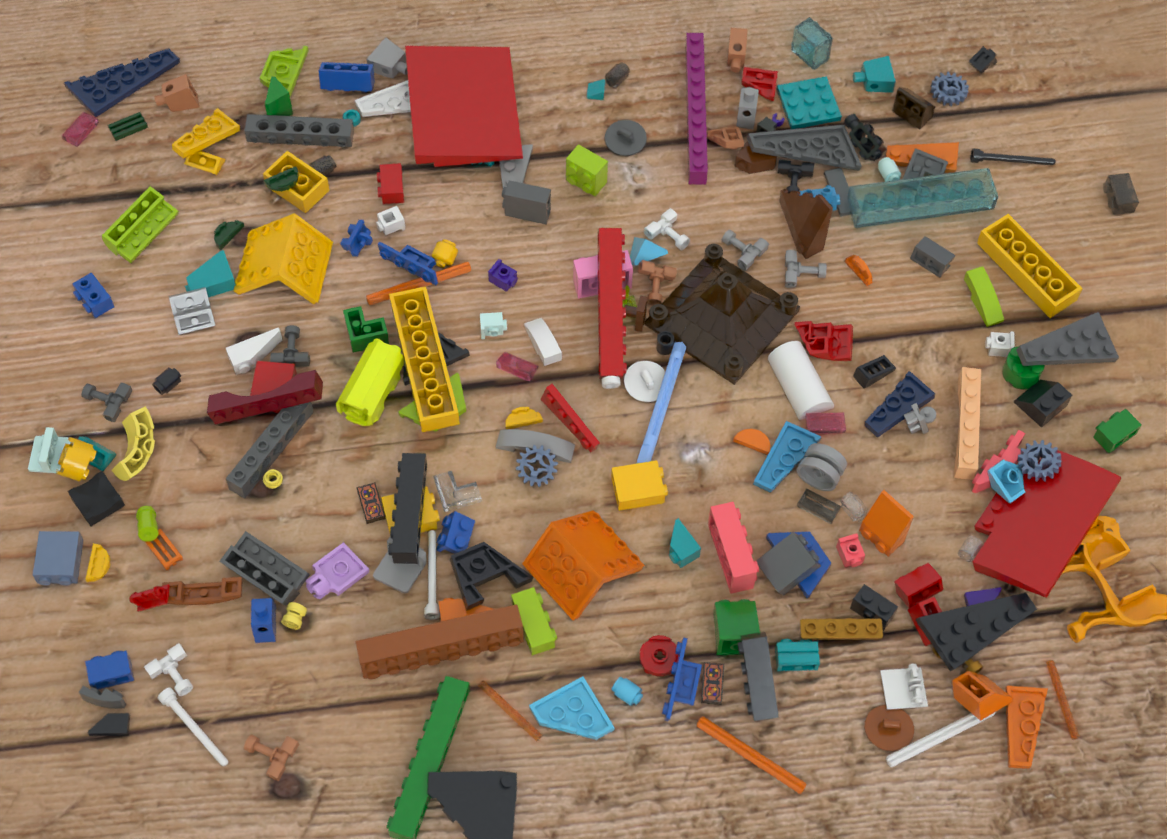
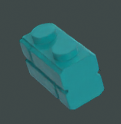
[775,639,820,671]

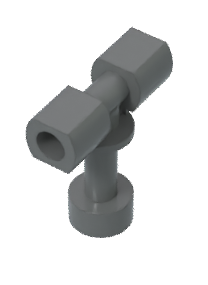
[270,325,310,367]
[81,383,133,422]

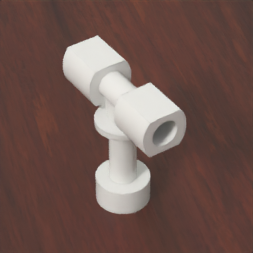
[644,208,690,250]
[144,643,193,696]

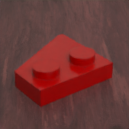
[741,67,778,102]

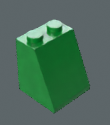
[714,599,760,655]

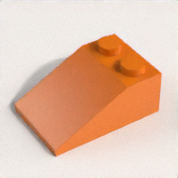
[859,490,914,557]

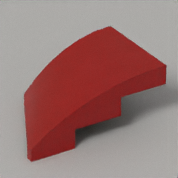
[794,321,853,361]

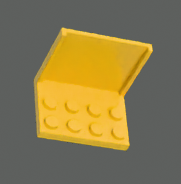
[233,213,333,304]

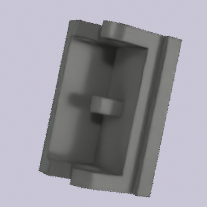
[910,236,955,278]

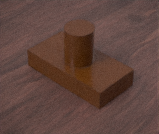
[624,295,648,332]

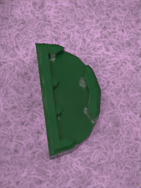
[263,166,299,191]
[214,220,244,250]

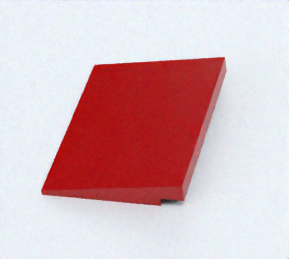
[405,46,523,167]

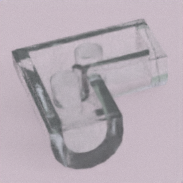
[433,471,482,512]

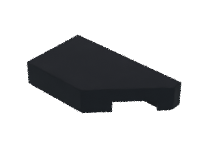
[88,713,130,736]

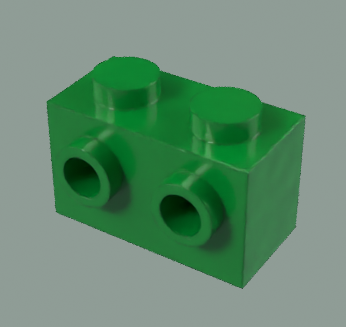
[1093,409,1142,453]

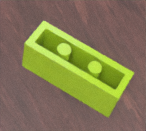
[511,587,557,656]

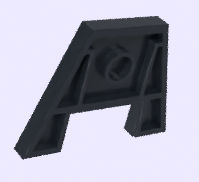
[450,542,533,611]

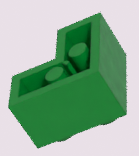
[343,306,389,353]

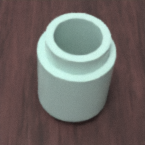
[878,157,901,184]

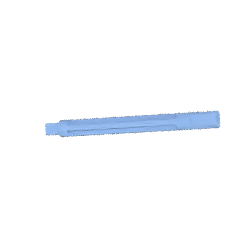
[636,342,686,464]

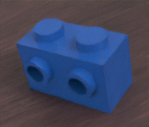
[72,272,114,318]

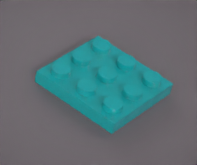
[776,76,842,130]

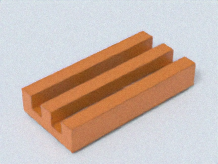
[144,528,183,571]

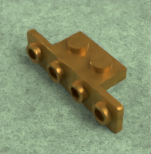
[800,618,883,640]

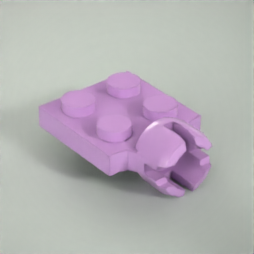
[306,542,369,599]

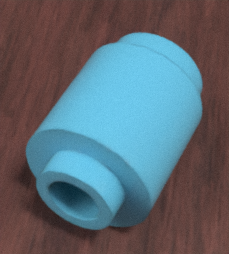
[611,677,643,706]

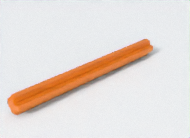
[366,261,471,305]
[697,716,807,794]

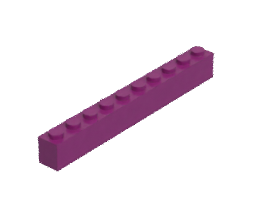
[685,33,708,185]

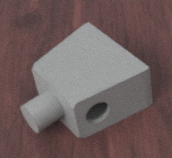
[366,38,408,79]
[736,87,759,130]

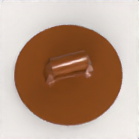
[864,705,914,751]

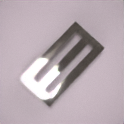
[797,488,841,524]

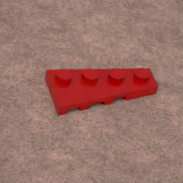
[541,384,600,453]

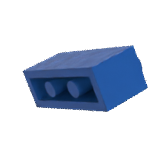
[319,62,375,92]

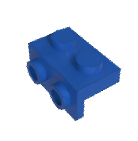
[436,511,475,554]

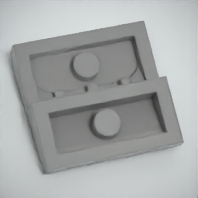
[169,287,216,335]

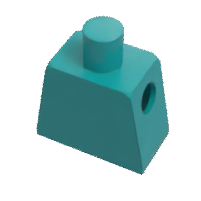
[853,56,896,93]

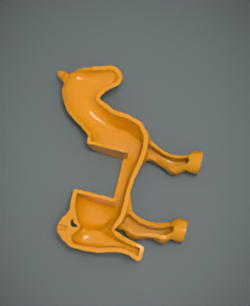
[1061,516,1167,643]

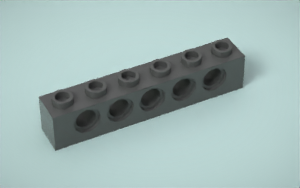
[244,114,354,147]
[226,402,313,499]

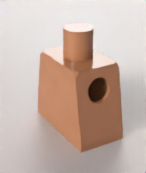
[727,28,748,72]
[154,74,200,112]

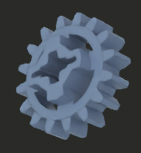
[930,72,969,107]
[1018,440,1061,481]
[516,445,558,487]

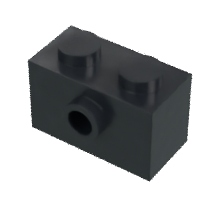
[850,584,898,631]

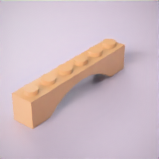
[954,367,981,480]

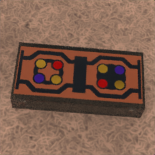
[701,662,724,705]

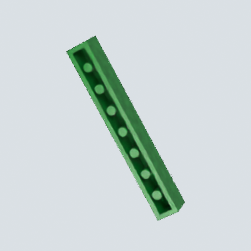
[386,676,470,839]

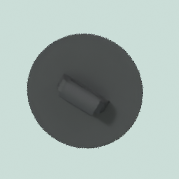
[605,120,647,156]

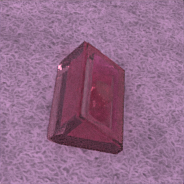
[496,352,539,382]

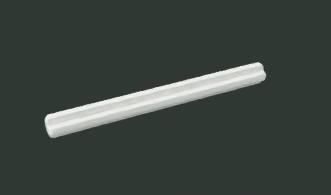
[886,712,996,767]

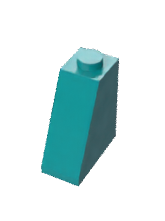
[185,250,236,298]

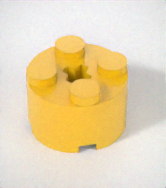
[56,437,96,481]

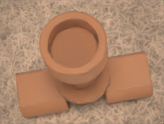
[638,260,677,305]
[244,734,299,781]

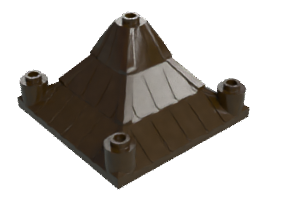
[645,244,800,385]

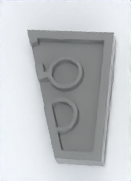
[499,144,533,187]

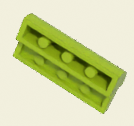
[102,186,179,263]

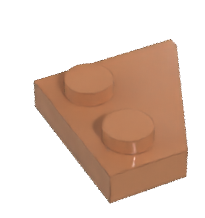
[707,127,744,150]

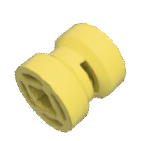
[281,602,307,630]

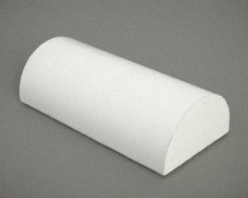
[768,341,834,420]

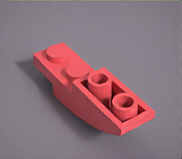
[972,430,1026,493]

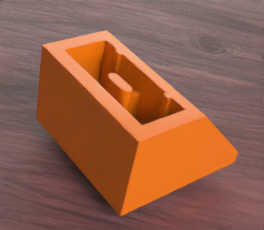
[952,671,1013,721]

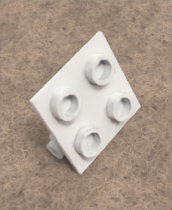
[880,664,928,710]

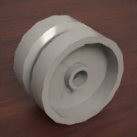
[797,443,847,491]

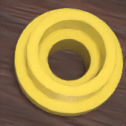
[263,469,283,489]

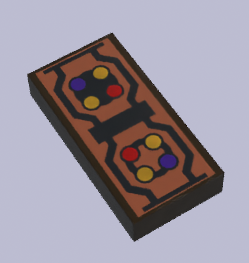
[356,482,386,524]

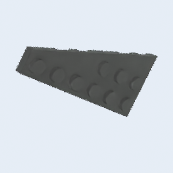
[747,125,862,171]
[1016,312,1119,366]

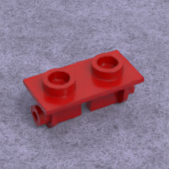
[129,584,170,612]

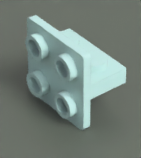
[28,427,70,473]

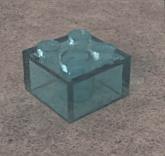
[791,17,833,70]

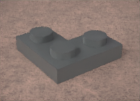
[901,148,948,189]

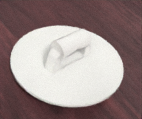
[624,361,665,402]

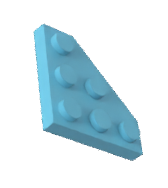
[529,676,614,740]

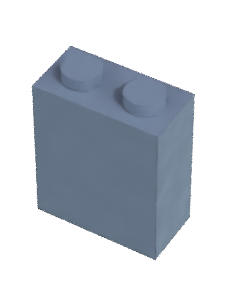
[33,531,84,586]

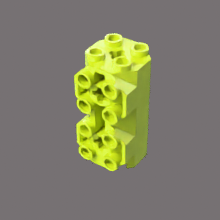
[336,339,405,426]

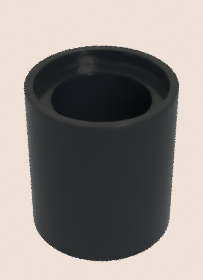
[656,331,674,355]

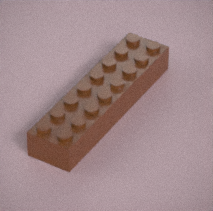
[355,604,524,679]

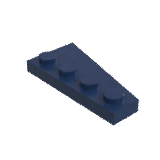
[865,371,935,438]

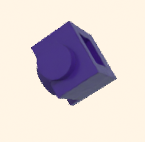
[488,259,518,292]

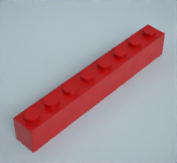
[597,228,627,379]

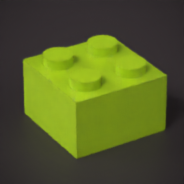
[566,144,608,196]

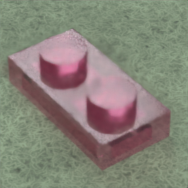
[62,111,99,147]
[805,412,846,434]

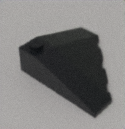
[427,771,517,839]

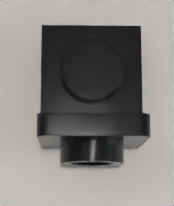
[969,47,997,74]

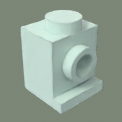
[480,312,507,339]

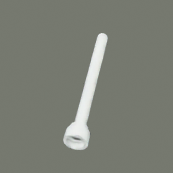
[424,530,440,620]
[158,687,228,766]

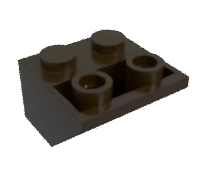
[892,87,935,129]

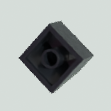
[1014,379,1072,428]

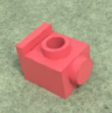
[836,533,866,567]

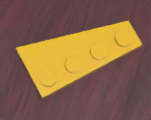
[172,108,240,159]

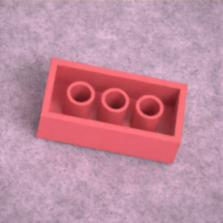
[708,502,759,594]

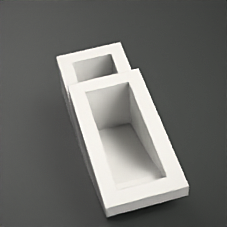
[524,318,562,366]

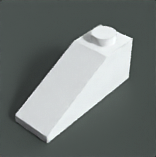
[226,327,282,375]

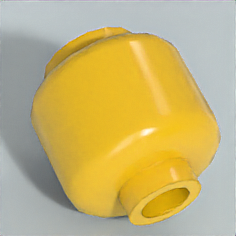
[431,239,458,268]

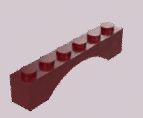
[207,370,323,425]

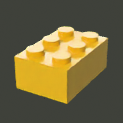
[263,151,330,214]

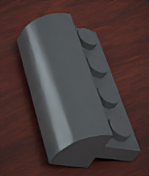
[219,531,310,606]

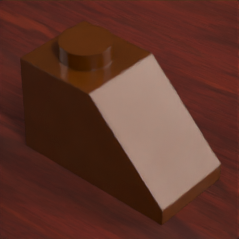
[734,141,777,174]

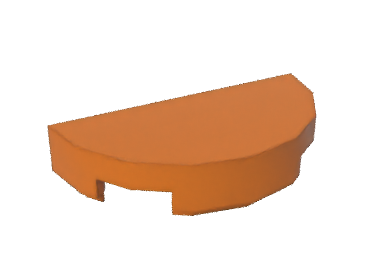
[845,255,873,286]
[733,429,771,455]

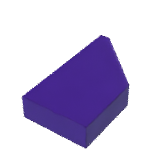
[964,587,1002,606]

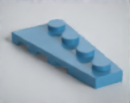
[753,421,821,493]

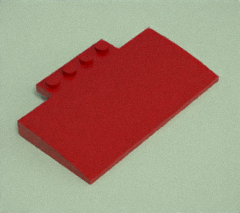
[972,450,1121,598]

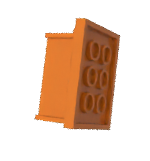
[522,510,645,621]

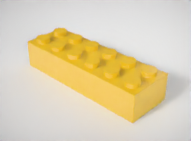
[977,214,1083,318]

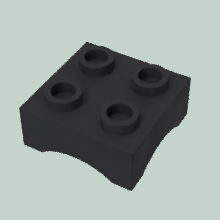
[68,471,125,527]

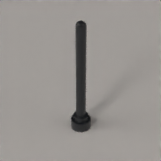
[970,148,1056,165]

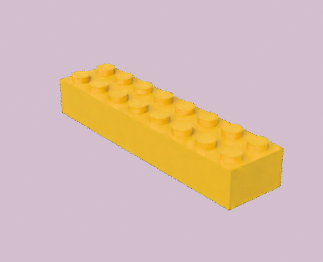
[389,286,460,432]

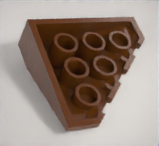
[779,189,833,259]

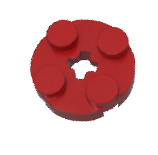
[639,635,678,677]

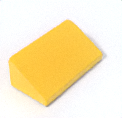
[184,151,226,175]

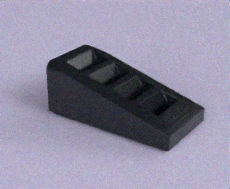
[853,355,896,388]

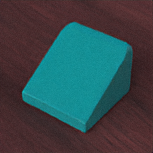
[586,79,606,100]

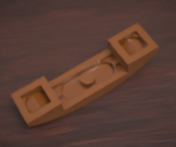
[162,577,243,605]

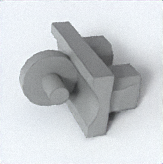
[904,403,936,434]

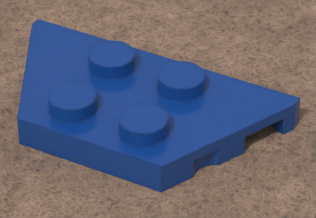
[766,532,831,598]

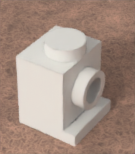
[376,206,406,235]
[985,331,1015,357]

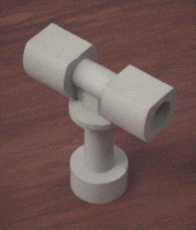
[721,229,769,271]
[785,250,827,288]

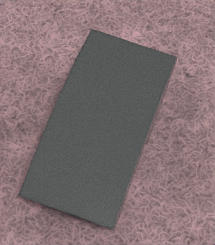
[78,686,126,709]

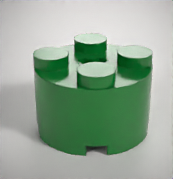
[1002,346,1045,389]

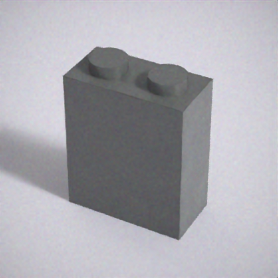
[502,180,551,225]
[756,532,821,595]

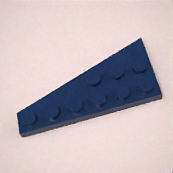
[64,48,180,117]

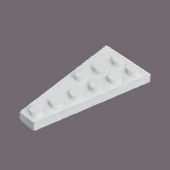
[355,80,411,117]

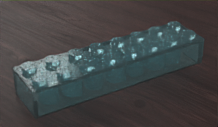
[847,168,999,228]

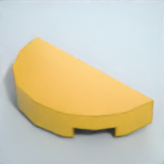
[505,407,543,429]
[85,543,111,582]

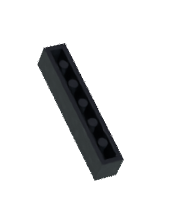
[388,453,428,564]

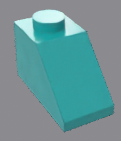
[669,518,701,568]

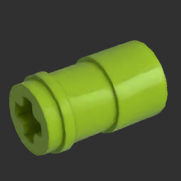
[136,506,158,542]

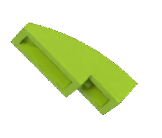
[964,266,1004,327]

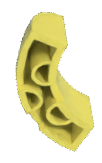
[111,406,155,481]

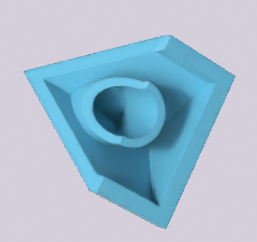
[630,237,668,266]
[987,459,1025,503]

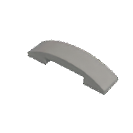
[496,429,575,463]

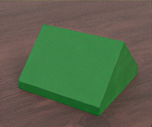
[265,76,293,116]

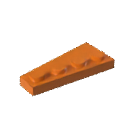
[886,142,959,174]
[1005,686,1048,769]

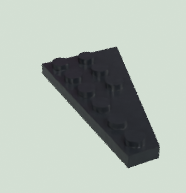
[915,592,1037,672]

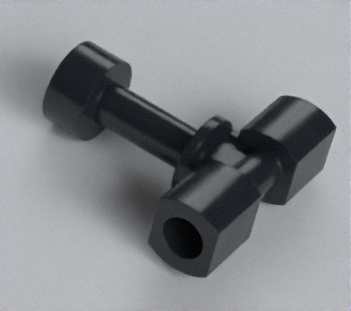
[777,160,814,193]

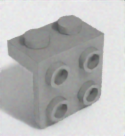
[373,537,427,594]

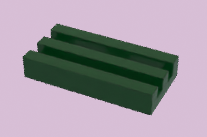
[108,112,148,141]

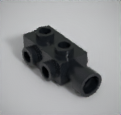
[844,114,886,161]

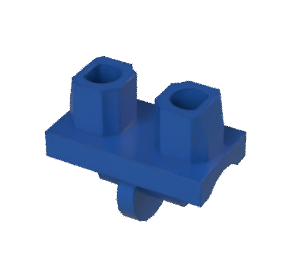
[340,220,373,257]

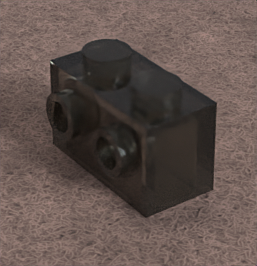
[1103,173,1139,215]

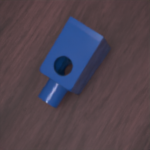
[251,598,276,643]

